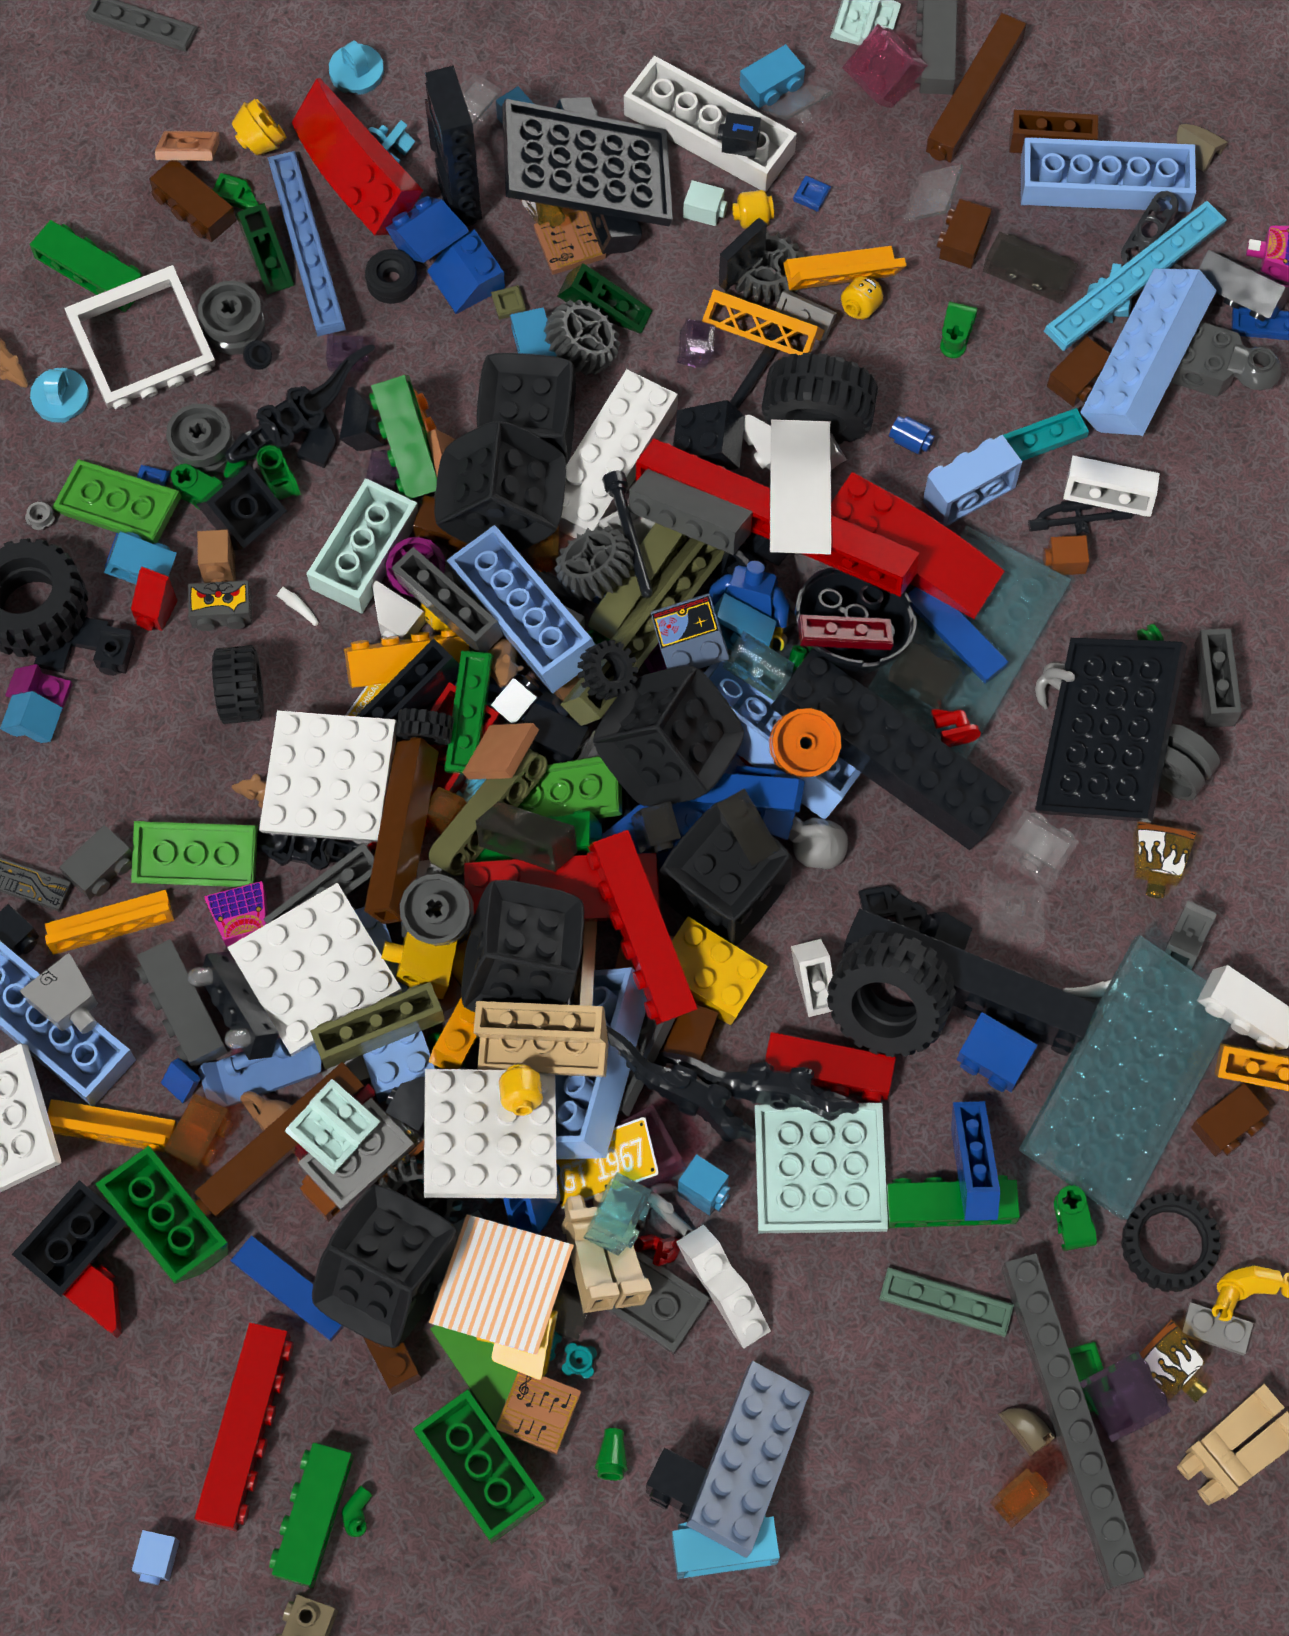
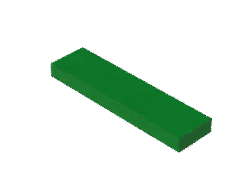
[444,650,493,774]

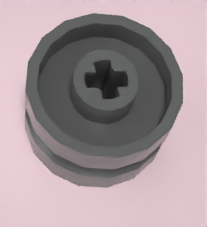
[198,281,265,355]
[166,404,235,476]
[1159,724,1220,801]
[400,874,474,946]

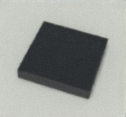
[719,218,767,291]

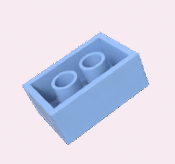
[923,435,1022,527]

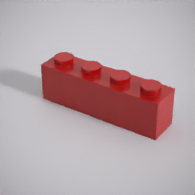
[765,1032,896,1103]

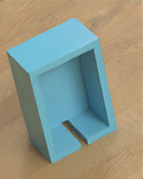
[672,1515,780,1579]

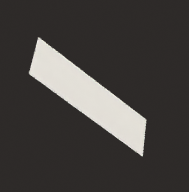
[770,419,831,554]

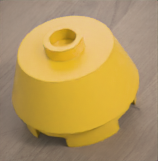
[232,99,287,156]

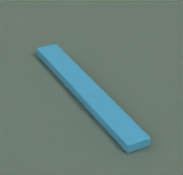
[1044,201,1227,351]

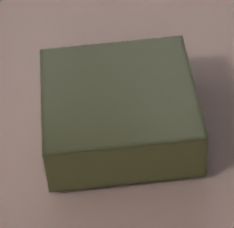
[491,285,526,320]

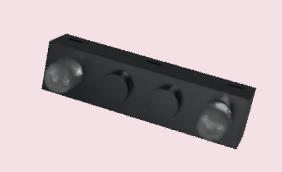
[188,951,279,1060]

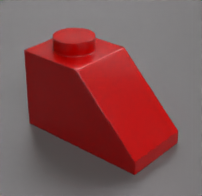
[131,567,178,631]
[64,1265,122,1338]

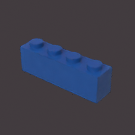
[951,1101,1000,1221]

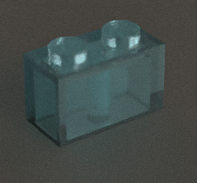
[723,631,794,700]
[583,1172,652,1256]

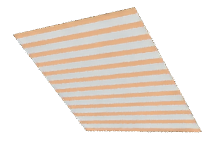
[429,1214,574,1355]

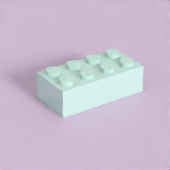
[307,478,419,614]

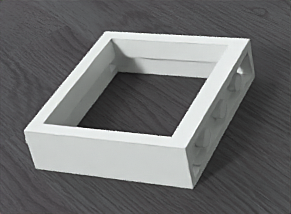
[64,265,215,410]

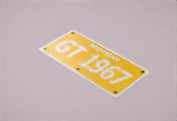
[556,1117,658,1209]

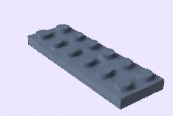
[686,1361,810,1558]

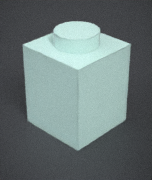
[683,180,728,226]

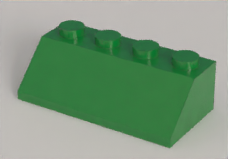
[96,1146,228,1284]

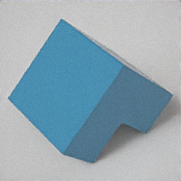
[0,691,63,743]

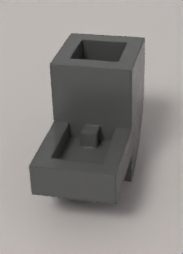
[1158,901,1217,980]

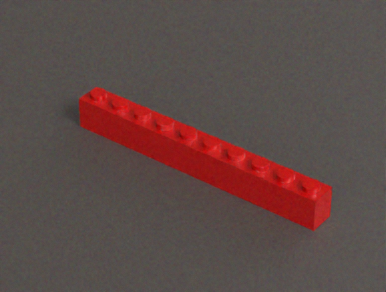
[636,438,919,597]

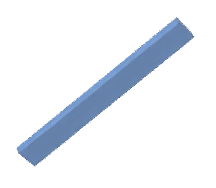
[268,151,346,337]

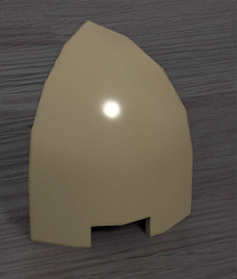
[1176,124,1228,172]
[998,1408,1056,1457]

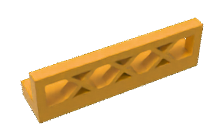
[783,246,906,290]
[702,289,825,355]
[45,890,174,955]
[48,1099,176,1153]

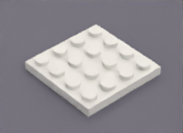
[259,710,397,843]
[227,883,402,1056]
[0,1044,62,1192]
[424,1069,557,1199]

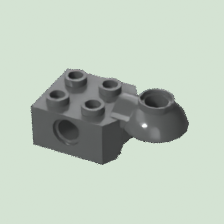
[1170,322,1282,397]

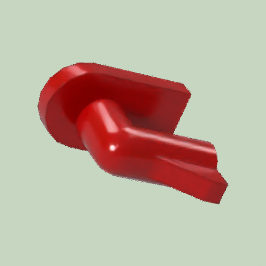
[931,709,981,747]
[630,1234,680,1266]

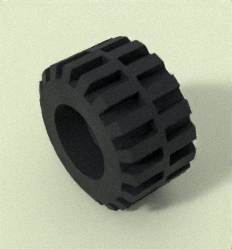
[212,645,264,724]

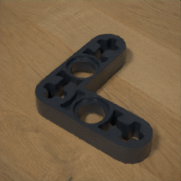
[1121,191,1184,269]

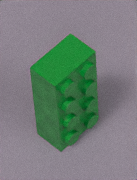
[413,1389,546,1545]

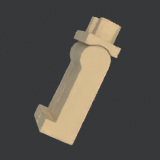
[561,1192,652,1313]
[1177,1384,1289,1506]

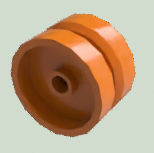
[768,708,841,778]

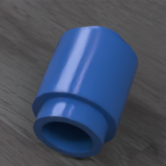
[889,416,935,455]

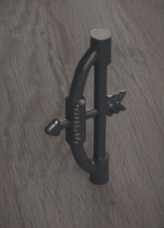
[1028,500,1132,536]

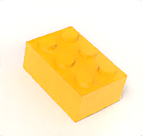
[672,917,768,1025]

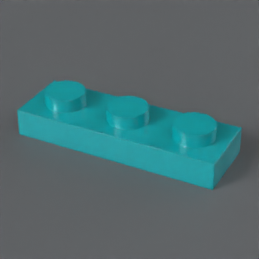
[998,408,1089,461]

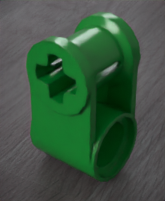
[940,301,978,359]
[256,445,301,500]
[171,464,222,510]
[1054,1185,1097,1251]

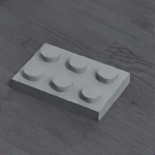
[298,1098,415,1212]

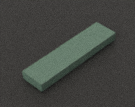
[879,1267,1014,1337]

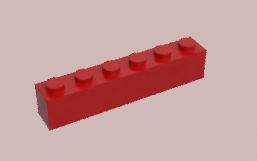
[587,830,698,1025]
[194,1322,294,1532]

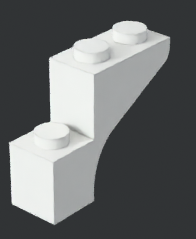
[743,415,847,471]
[676,1225,771,1349]

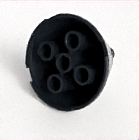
[795,567,917,680]

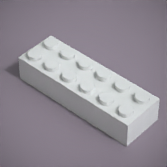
[624,56,797,192]
[557,369,678,538]

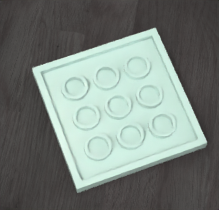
[754,1103,888,1234]

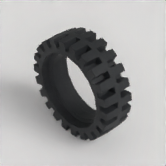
[1121,1193,1221,1292]

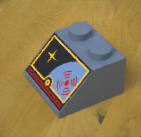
[651,593,729,669]

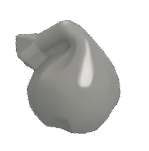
[789,817,848,870]

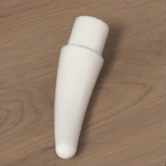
[276,587,319,626]
[1063,978,1120,997]

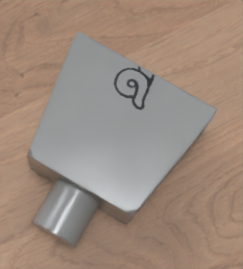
[20,953,98,1034]

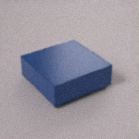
[793,176,831,212]
[161,1058,201,1103]

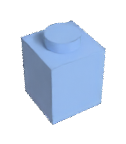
[132,1530,180,1585]

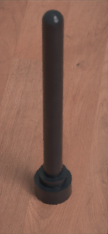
[730,325,791,409]
[602,470,653,598]

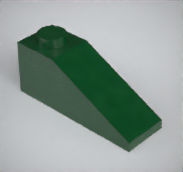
[236,203,294,295]
[557,263,652,334]

